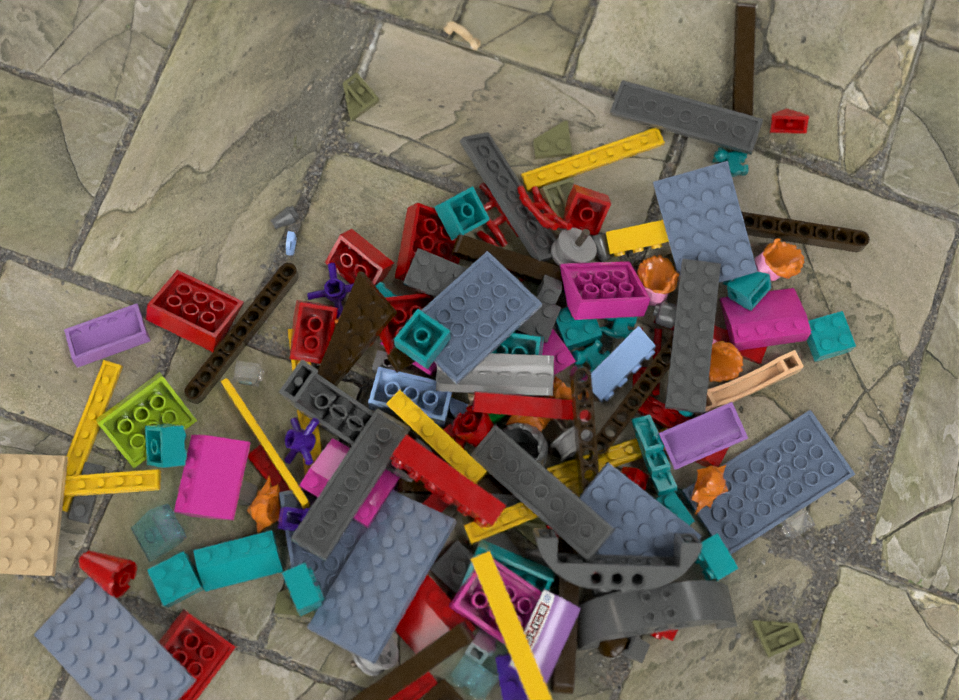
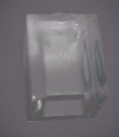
[233,361,264,387]
[781,508,816,539]

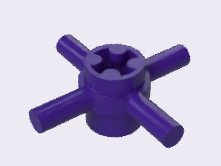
[307,263,353,319]
[284,418,319,465]

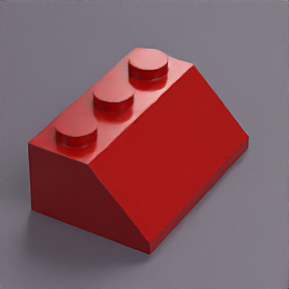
[325,228,394,286]

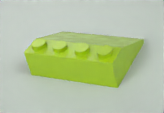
[96,372,197,468]

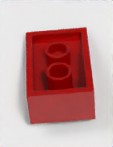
[289,300,338,364]

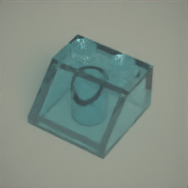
[131,504,187,562]
[451,654,499,700]

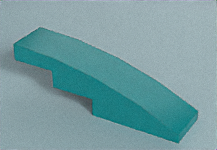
[632,415,677,496]

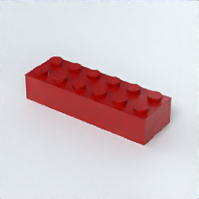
[389,435,506,528]

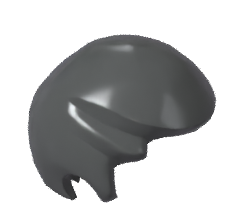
[503,423,548,466]

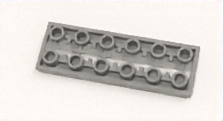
[436,354,554,396]

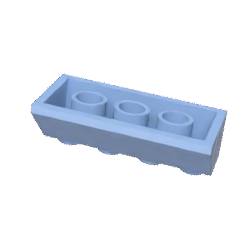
[591,326,656,403]
[368,367,452,427]

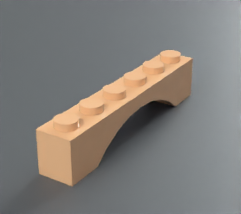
[694,350,804,417]

